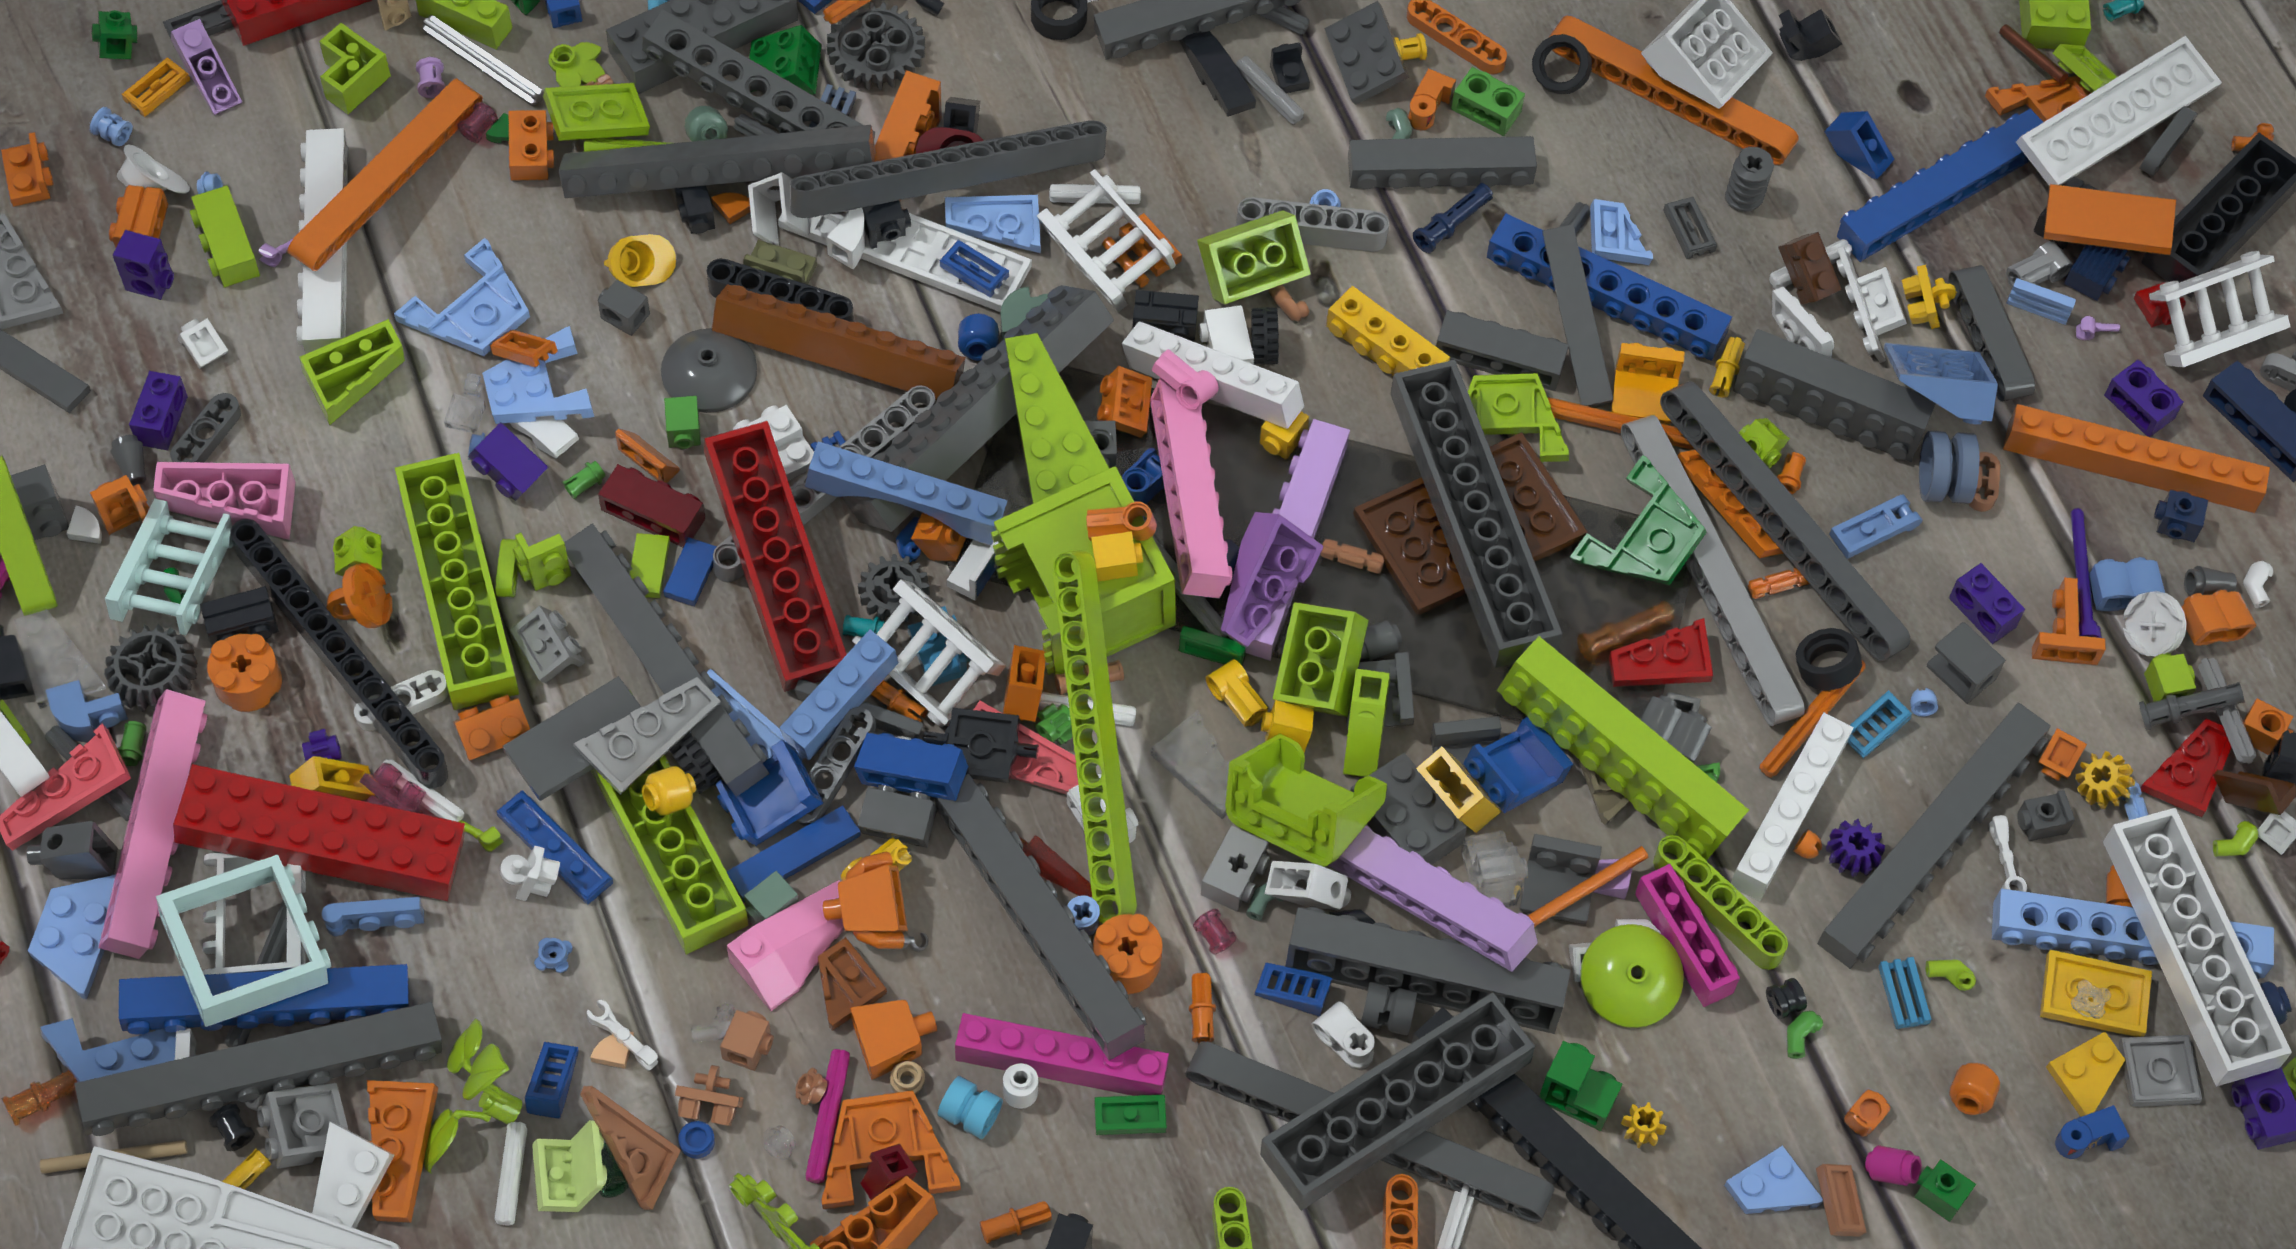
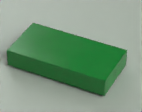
[1179,626,1246,666]

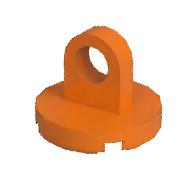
[326,563,393,629]

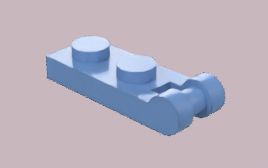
[1829,494,1923,559]
[321,897,424,936]

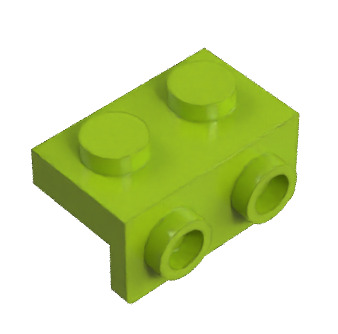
[513,532,572,591]

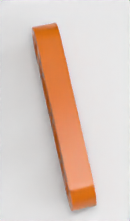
[1406,0,1507,74]

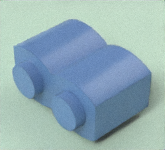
[2089,557,2165,611]

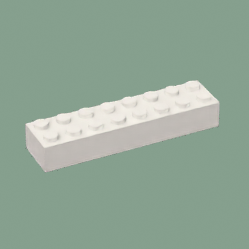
[2103,808,2292,1087]

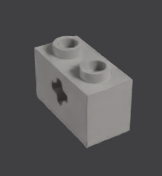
[1201,825,1271,912]

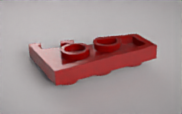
[2140,718,2232,818]

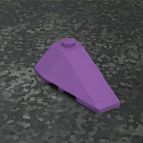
[1221,512,1323,647]

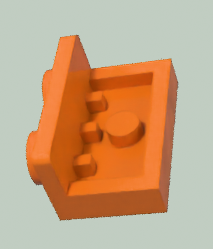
[90,475,150,535]
[453,694,530,761]

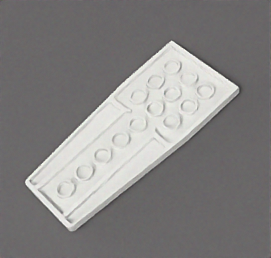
[61,1146,401,1249]

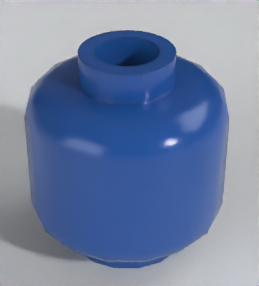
[958,313,999,361]

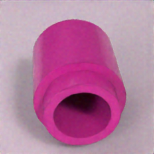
[1865,1145,1922,1186]

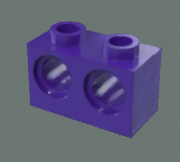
[112,230,174,300]
[2104,359,2184,437]
[129,371,188,451]
[1949,563,2025,644]

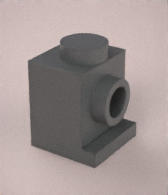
[2017,790,2075,841]

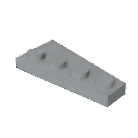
[0,214,63,329]

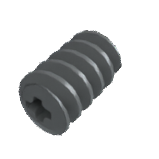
[1725,147,1774,211]

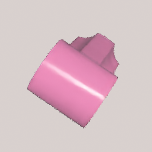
[1152,349,1219,410]

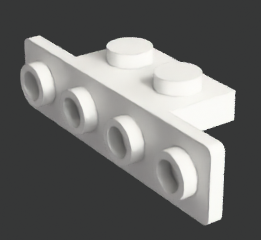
[1836,246,1907,363]

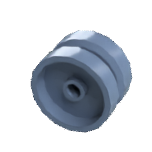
[1919,431,1980,504]

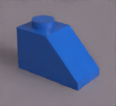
[1824,111,1895,179]

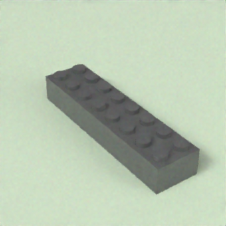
[1285,907,1571,1034]
[1260,992,1535,1211]

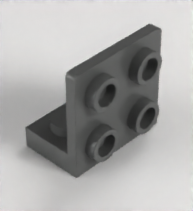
[1346,652,1414,729]
[1520,834,1602,924]

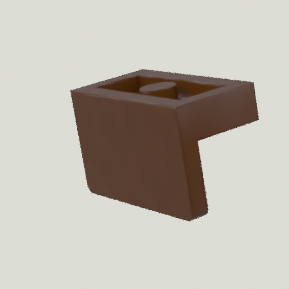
[2213,770,2296,815]

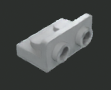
[509,606,585,683]

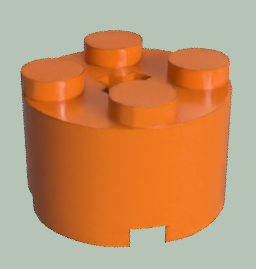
[207,634,282,712]
[1093,914,1162,994]

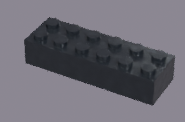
[2141,133,2296,298]

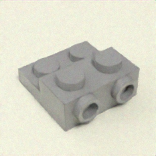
[257,1083,349,1169]

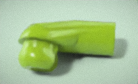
[2213,821,2258,857]
[1925,959,1976,991]

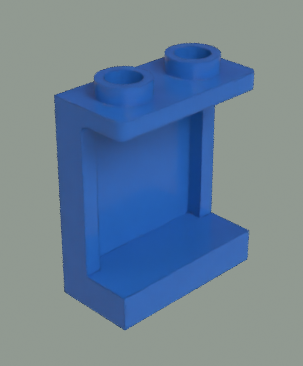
[1463,717,1573,813]
[716,740,824,846]

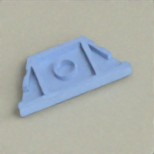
[28,874,116,999]

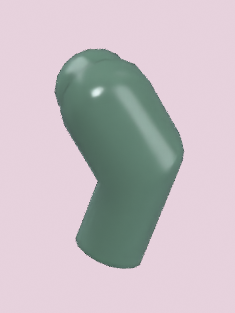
[1386,108,1413,139]

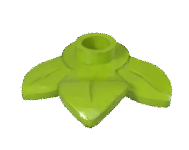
[548,42,605,87]

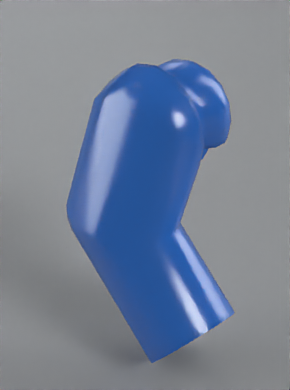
[896,517,921,562]

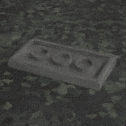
[503,676,641,801]

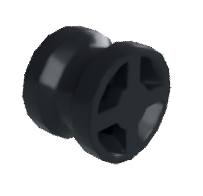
[1766,978,1807,1019]

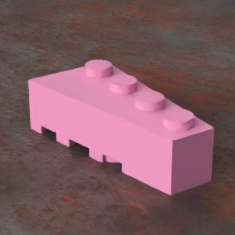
[153,462,296,540]

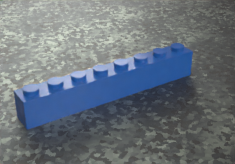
[1837,108,2044,262]
[119,964,409,1035]

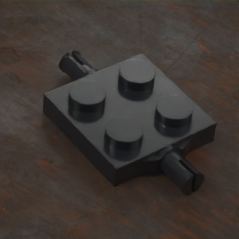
[923,707,1039,783]

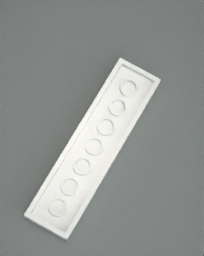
[2016,36,2222,186]

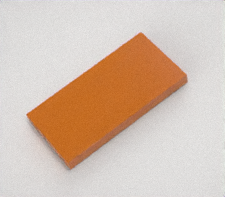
[2043,184,2176,255]

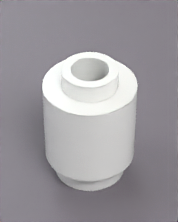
[1003,1063,1038,1109]

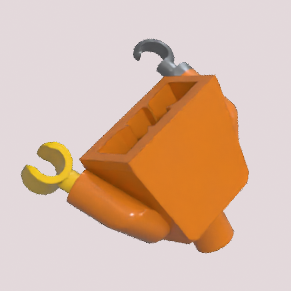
[823,845,928,952]

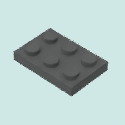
[1324,1,1409,105]

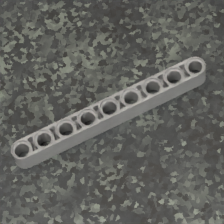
[713,385,935,583]

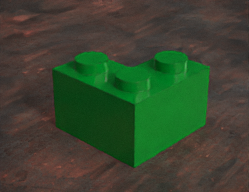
[1539,1041,1623,1131]

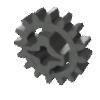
[858,554,930,622]

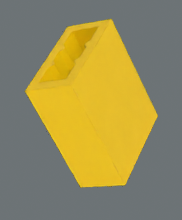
[1416,746,1502,833]

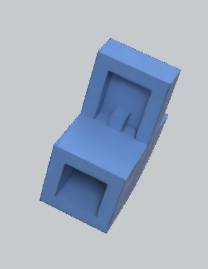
[46,680,128,742]

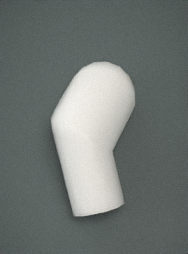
[2243,561,2273,608]

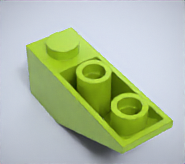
[1343,669,1390,777]

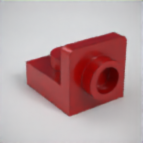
[2134,282,2186,328]

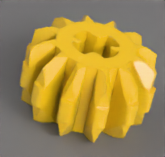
[2075,750,2135,809]

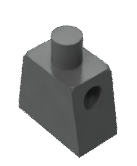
[27,821,118,879]

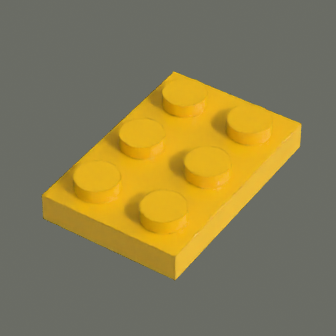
[2040,950,2152,1037]

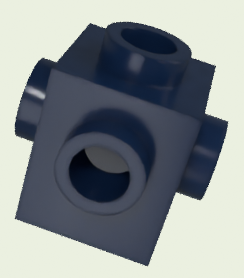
[2154,490,2208,542]

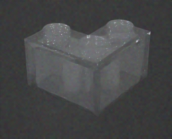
[1461,830,1528,907]

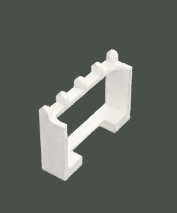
[202,853,306,975]

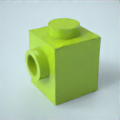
[2144,653,2196,702]

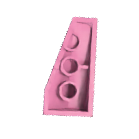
[727,880,844,1011]

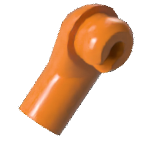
[2231,123,2274,152]

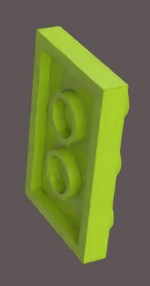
[543,83,650,141]

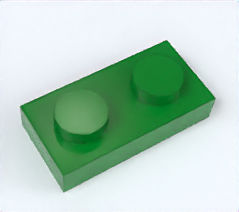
[1094,1095,1167,1135]

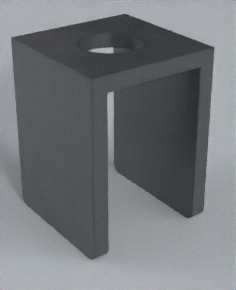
[1927,622,2006,704]

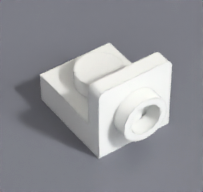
[178,318,228,369]

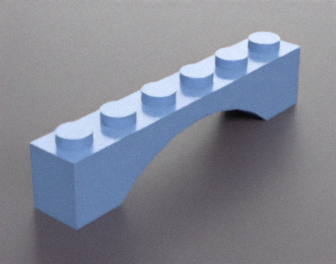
[805,441,1008,545]

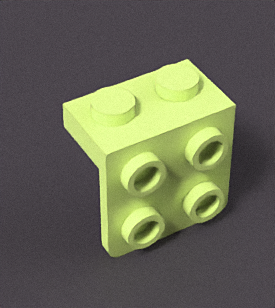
[532,1120,607,1212]

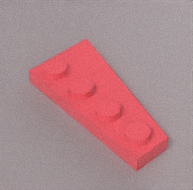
[973,700,1079,795]
[0,724,131,851]

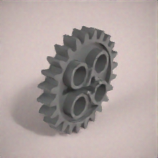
[827,2,925,90]

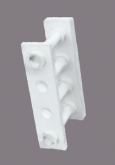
[1037,169,1176,313]
[2149,251,2290,367]
[852,579,1006,727]

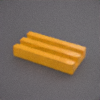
[122,57,190,117]

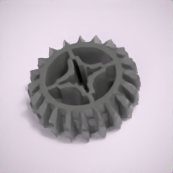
[104,624,198,713]

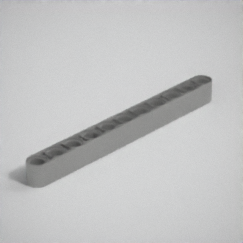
[1621,415,1805,726]

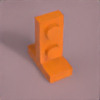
[2032,577,2106,665]

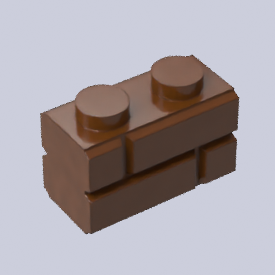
[1778,232,1842,304]

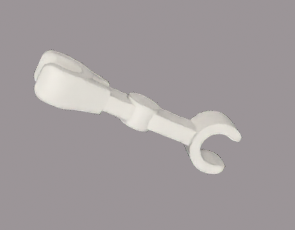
[1989,815,2027,892]
[587,1000,658,1071]

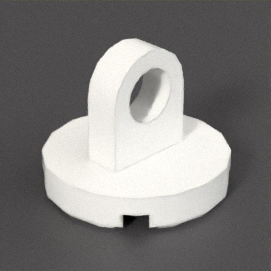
[2123,591,2187,657]

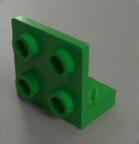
[749,25,822,95]

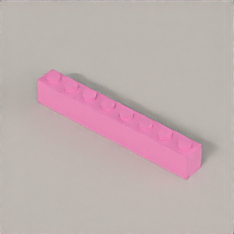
[1150,378,1232,598]
[98,689,207,959]

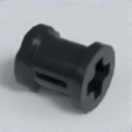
[209,1104,255,1152]

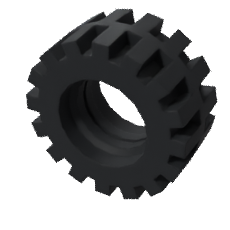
[1251,307,1279,365]
[669,732,722,794]

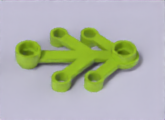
[728,1173,820,1249]

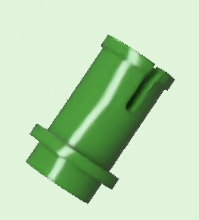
[562,461,606,499]
[117,721,147,766]

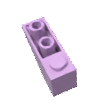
[171,19,242,115]

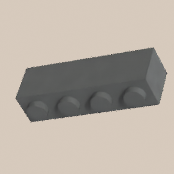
[1436,310,1569,392]

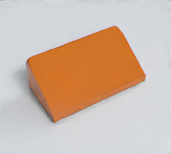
[615,429,680,483]

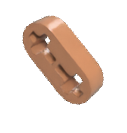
[1969,452,2000,512]

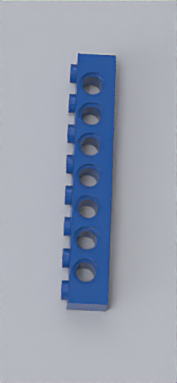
[1486,213,1732,361]

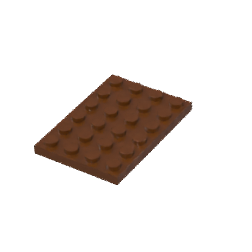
[1353,432,1588,616]

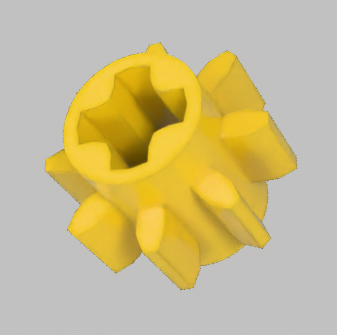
[1621,1102,1667,1148]

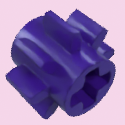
[302,729,342,761]

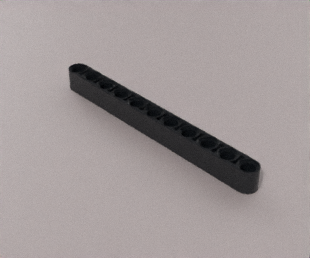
[230,519,448,789]

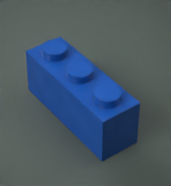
[854,733,968,801]

